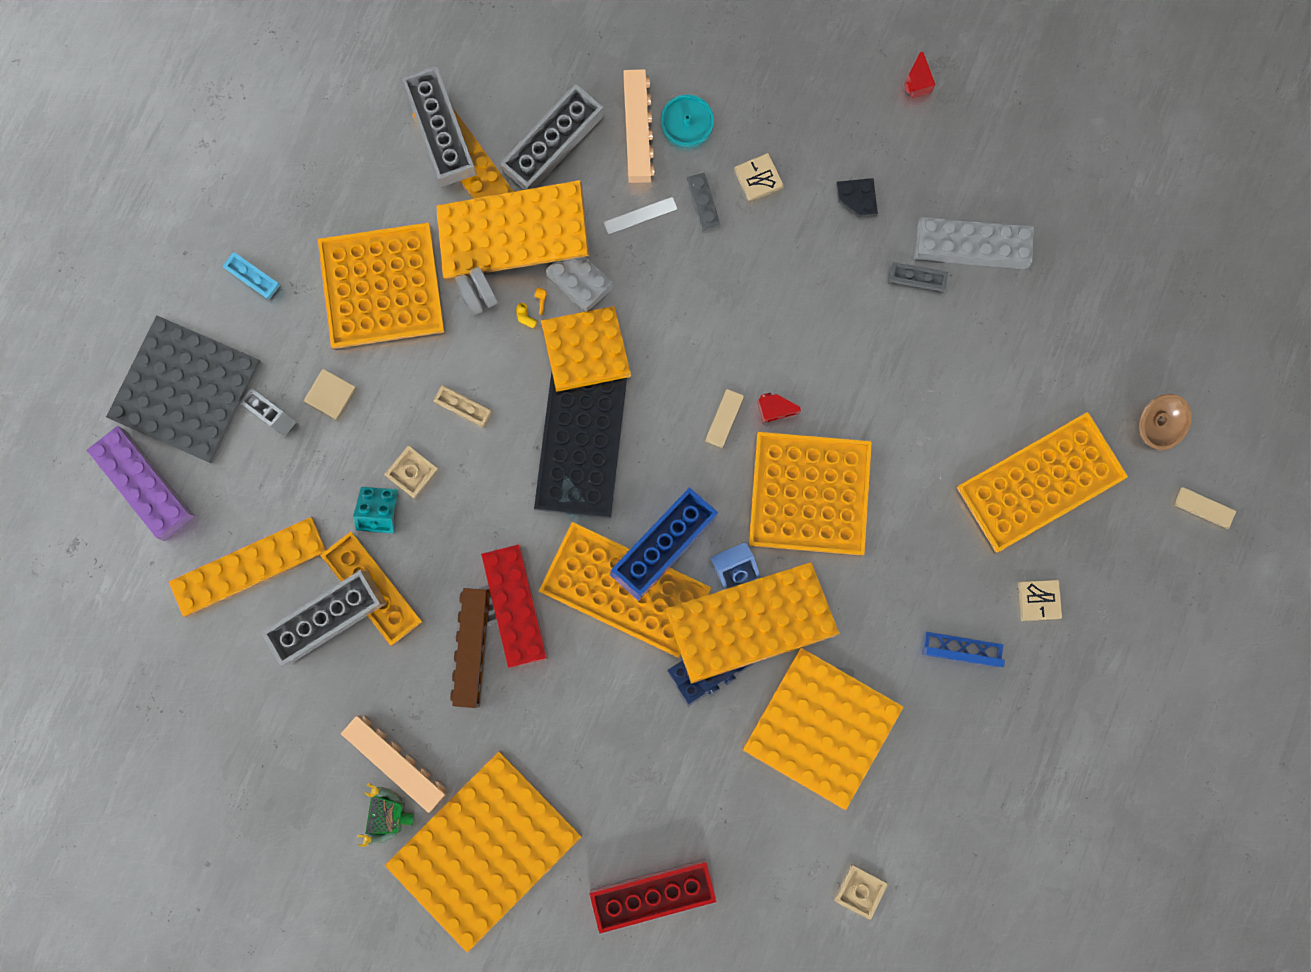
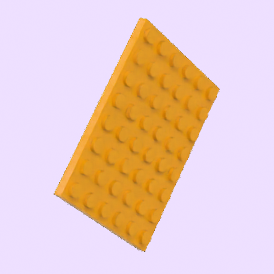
[384,751,582,953]

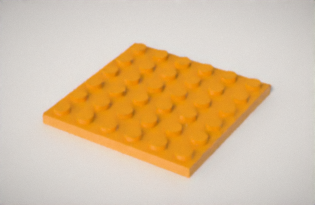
[318,222,445,349]
[748,432,872,556]
[743,648,904,810]

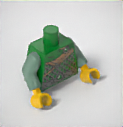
[357,783,415,847]

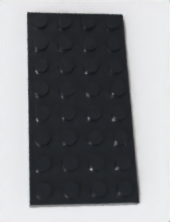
[534,370,627,519]

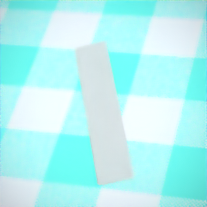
[604,197,677,234]

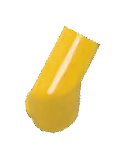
[515,303,538,329]

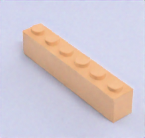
[623,69,654,183]
[341,715,447,813]

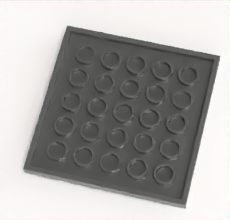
[106,315,260,463]

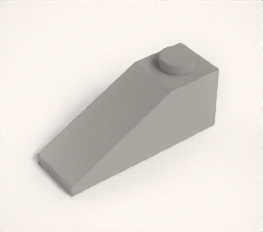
[239,388,296,437]

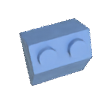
[710,542,761,590]

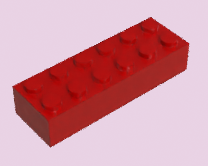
[481,544,548,668]
[589,859,717,934]

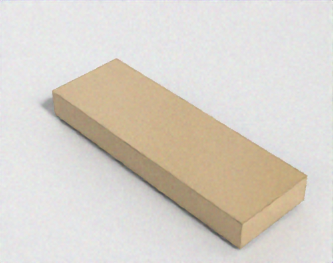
[433,385,493,428]
[705,389,744,448]
[1174,487,1236,529]

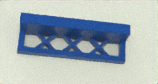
[923,632,1005,668]

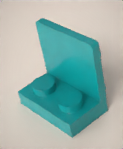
[353,487,399,534]

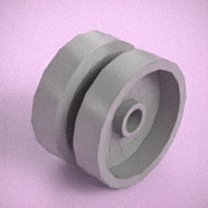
[455,266,498,316]

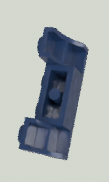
[667,660,754,707]

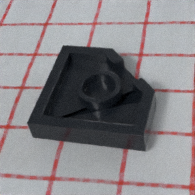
[836,178,878,218]

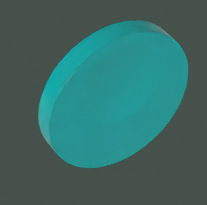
[661,94,714,148]

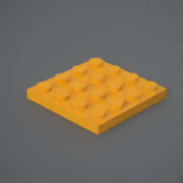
[541,306,631,392]

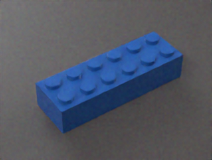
[610,487,718,601]

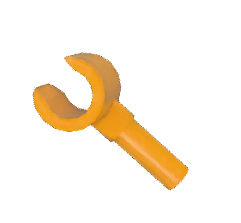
[535,288,547,315]

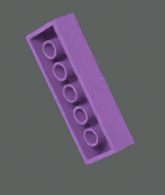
[87,426,195,541]

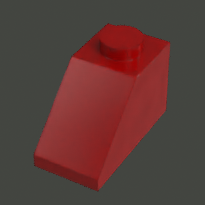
[904,52,936,99]
[757,393,801,424]

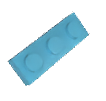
[222,252,280,300]

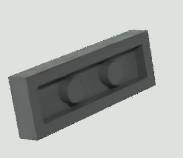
[687,172,720,231]
[889,262,948,292]

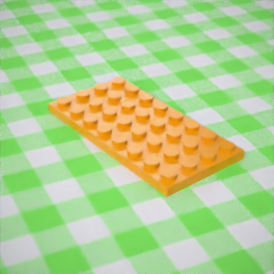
[437,180,589,279]
[956,412,1128,553]
[538,522,712,658]
[665,562,839,683]

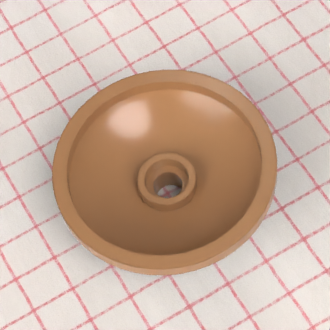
[1139,394,1192,450]

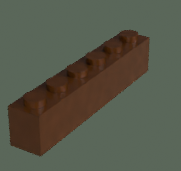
[450,588,490,708]

